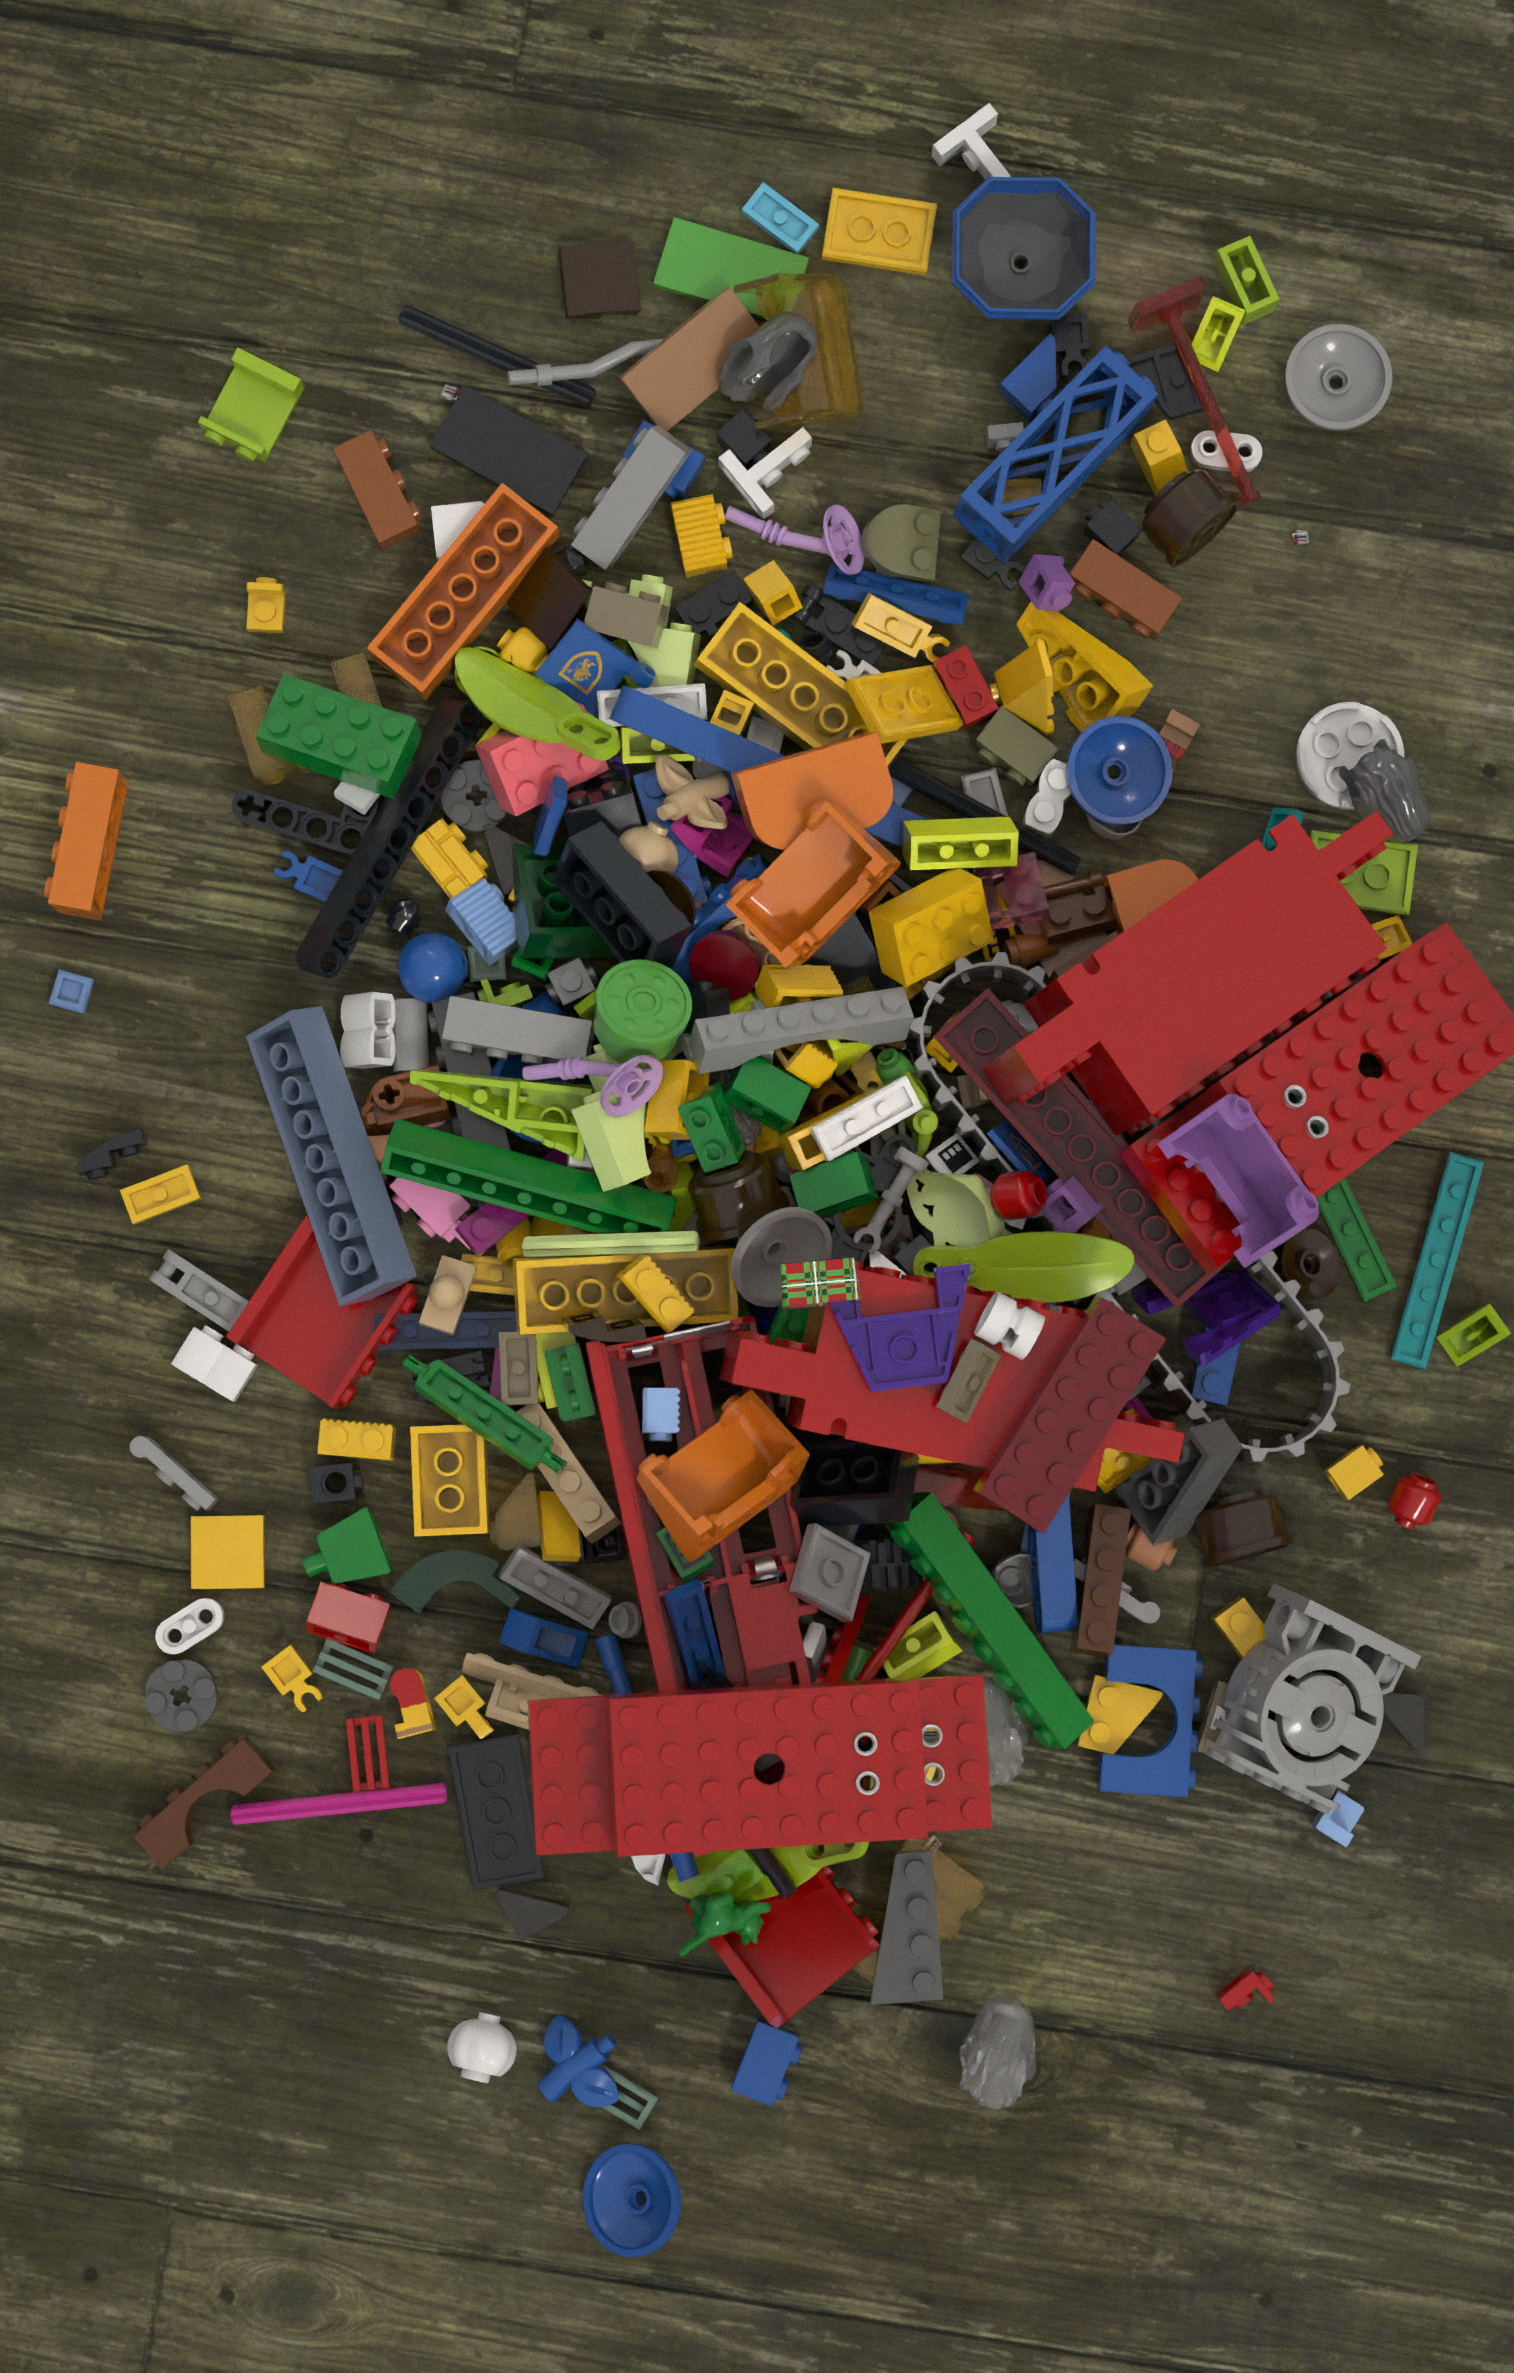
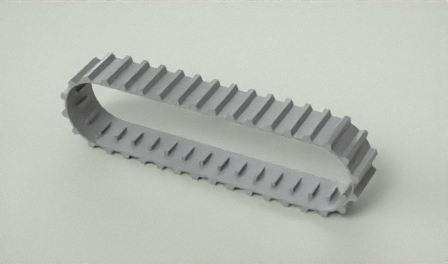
[906,952,1350,1463]

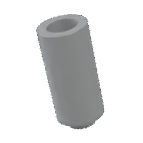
[392,998,429,1074]

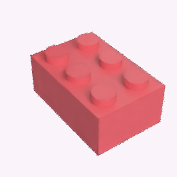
[475,702,609,816]

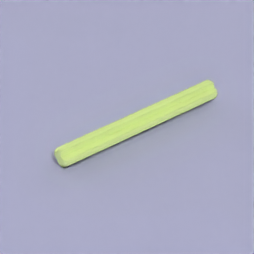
[522,1231,700,1258]

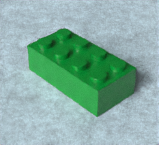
[255,674,422,799]

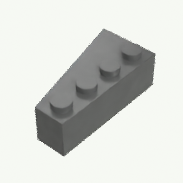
[1115,1419,1243,1545]

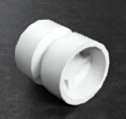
[974,1292,1045,1360]

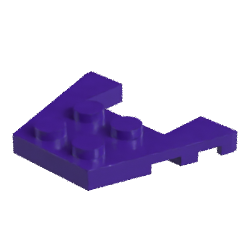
[828,1264,970,1392]
[1132,1270,1280,1367]

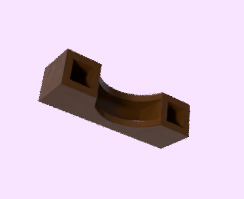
[1070,1504,1131,1658]
[133,1737,276,1870]

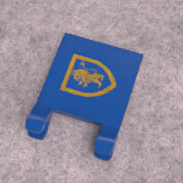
[535,619,655,728]
[987,1119,1054,1182]

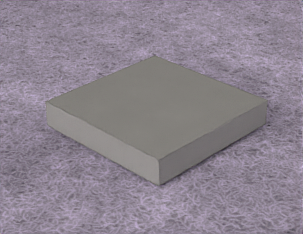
[788,1523,871,1623]

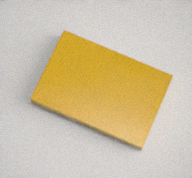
[822,188,937,276]
[844,665,963,744]

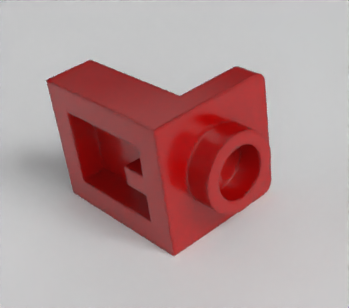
[1215,1967,1276,2011]

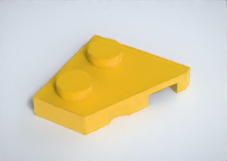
[1077,1675,1163,1754]

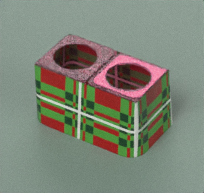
[781,1257,862,1309]

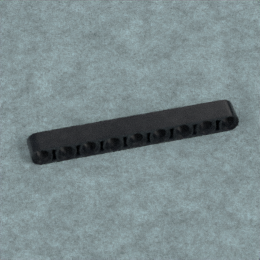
[296,696,483,979]

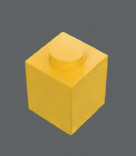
[743,560,803,626]
[1323,1445,1384,1500]

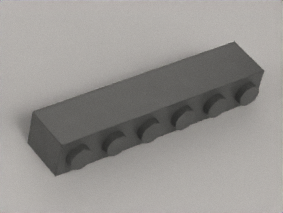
[427,992,512,1208]

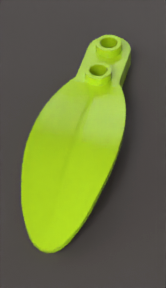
[455,647,621,761]
[913,1231,1134,1303]
[667,1842,869,1901]

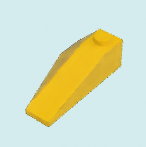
[1016,601,1153,732]
[988,640,1054,738]

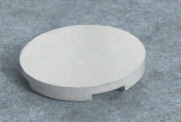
[1296,702,1404,810]

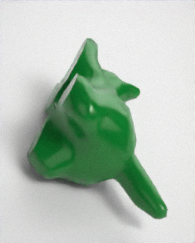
[679,1892,771,1957]

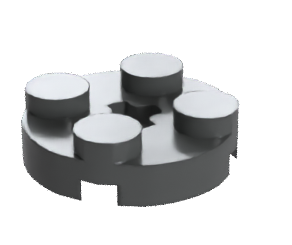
[441,760,508,833]
[144,1659,218,1732]

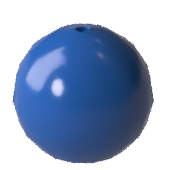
[398,932,468,1003]

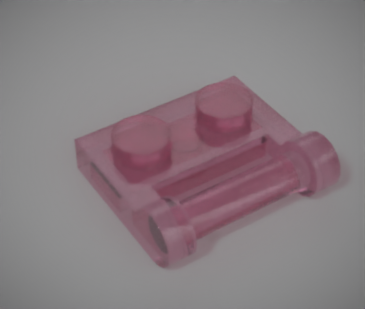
[973,852,1050,930]

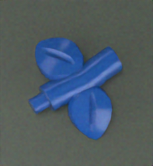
[538,2015,618,2107]

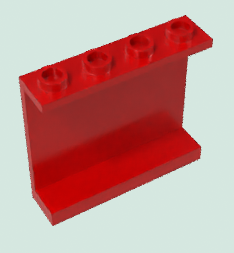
[226,1216,419,1411]
[684,1866,880,2029]

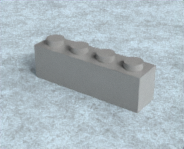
[571,425,693,570]
[442,996,595,1065]

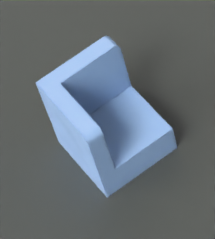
[1311,1789,1364,1847]

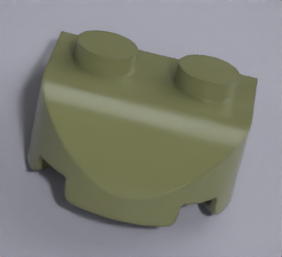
[862,504,941,583]

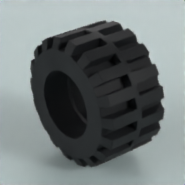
[854,1538,923,1593]

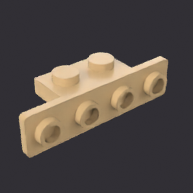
[462,1653,601,1730]

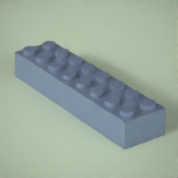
[246,1006,417,1307]

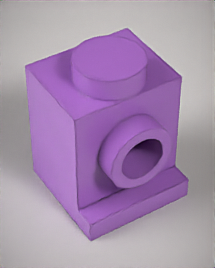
[1018,554,1075,611]
[1041,1176,1104,1233]

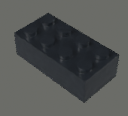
[552,821,692,969]

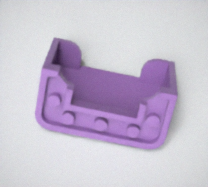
[1158,1094,1319,1268]

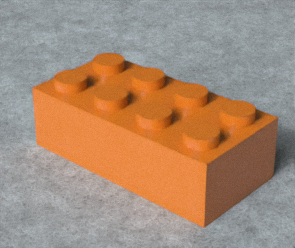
[44,762,129,921]

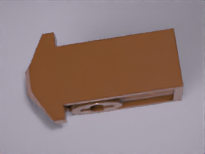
[360,1065,452,1136]

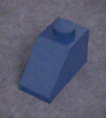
[999,333,1056,421]
[499,1608,589,1668]

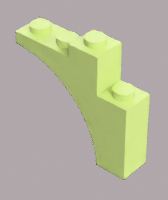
[582,574,701,687]
[571,1035,682,1192]

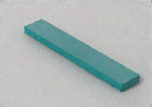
[1389,1152,1484,1369]

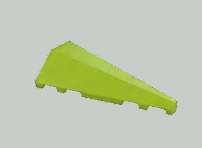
[410,1069,595,1161]

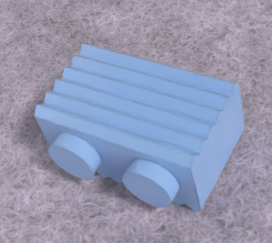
[445,878,519,966]
[642,1388,681,1442]

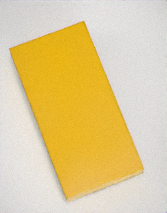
[537,1491,581,1562]

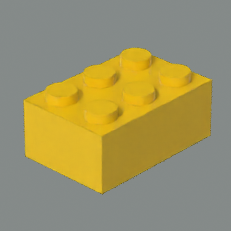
[868,868,994,987]
[410,1425,490,1537]

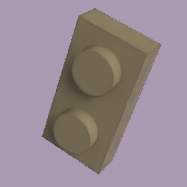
[499,1332,539,1406]
[936,1339,1001,1424]

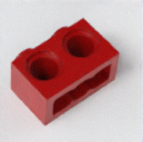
[933,645,999,732]

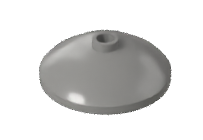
[1285,324,1392,431]
[731,1207,832,1307]

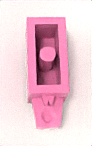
[389,1178,473,1250]

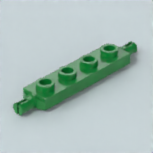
[402,1354,567,1474]

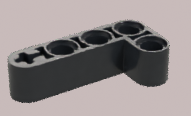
[232,790,380,859]

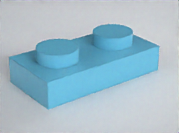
[742,182,819,254]

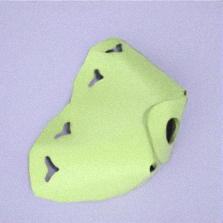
[906,1172,1005,1286]

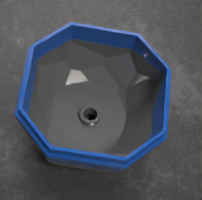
[952,177,1096,320]

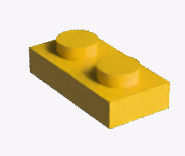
[120,1164,202,1225]

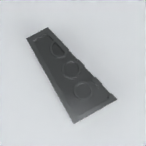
[870,1850,944,2005]

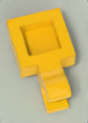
[434,1675,494,1739]

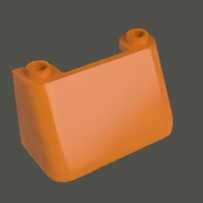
[725,800,901,968]
[637,1389,810,1562]

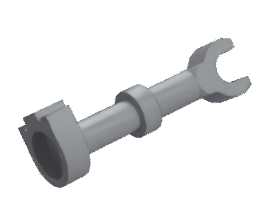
[853,1146,930,1253]

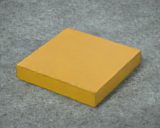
[191,1515,265,1589]

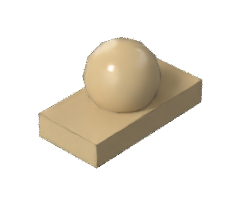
[419,1255,477,1336]

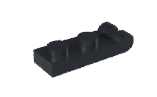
[790,584,888,667]

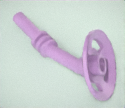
[725,505,864,575]
[522,1055,663,1117]

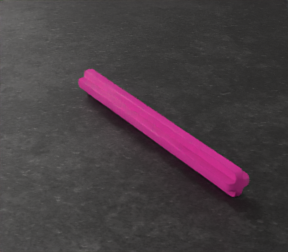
[230,1783,447,1825]

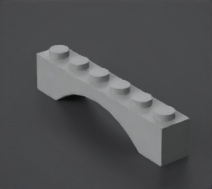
[689,987,914,1074]

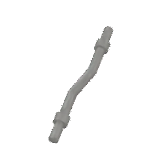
[507,338,665,386]

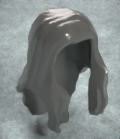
[719,311,818,415]
[1339,739,1431,842]

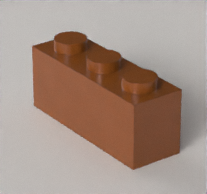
[333,430,422,551]
[1069,539,1182,640]

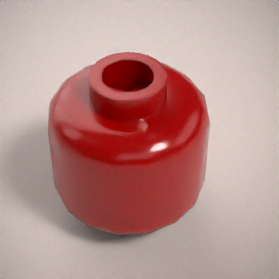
[990,1170,1047,1220]
[1388,1472,1442,1529]

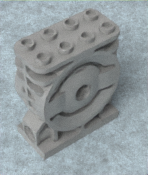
[1203,1583,1421,1815]

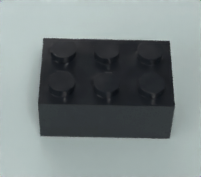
[790,1439,919,1528]

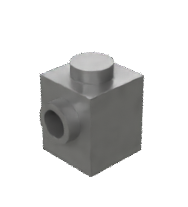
[545,958,599,1010]

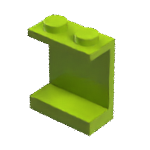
[198,347,304,463]

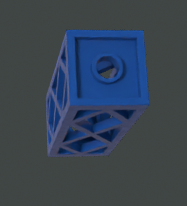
[953,346,1158,565]

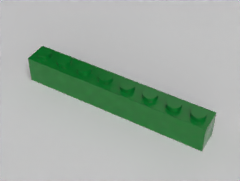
[380,1119,677,1234]
[887,1492,1094,1749]

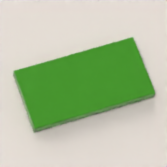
[653,217,809,321]

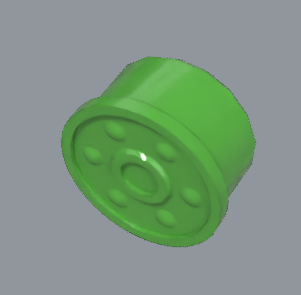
[593,960,692,1064]

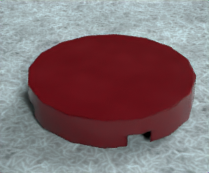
[689,930,762,1001]

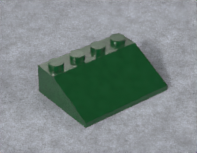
[512,844,617,958]

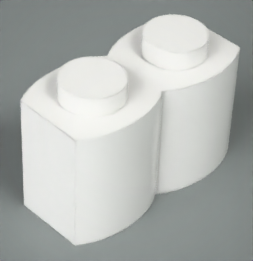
[1022,759,1071,839]
[340,992,396,1069]
[171,1325,258,1402]

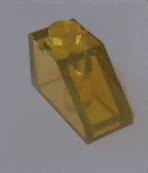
[489,1473,542,1551]

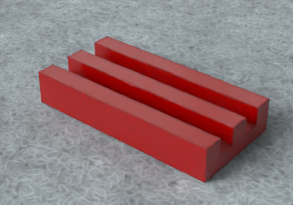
[346,1715,390,1792]

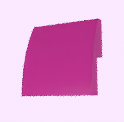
[671,796,756,878]

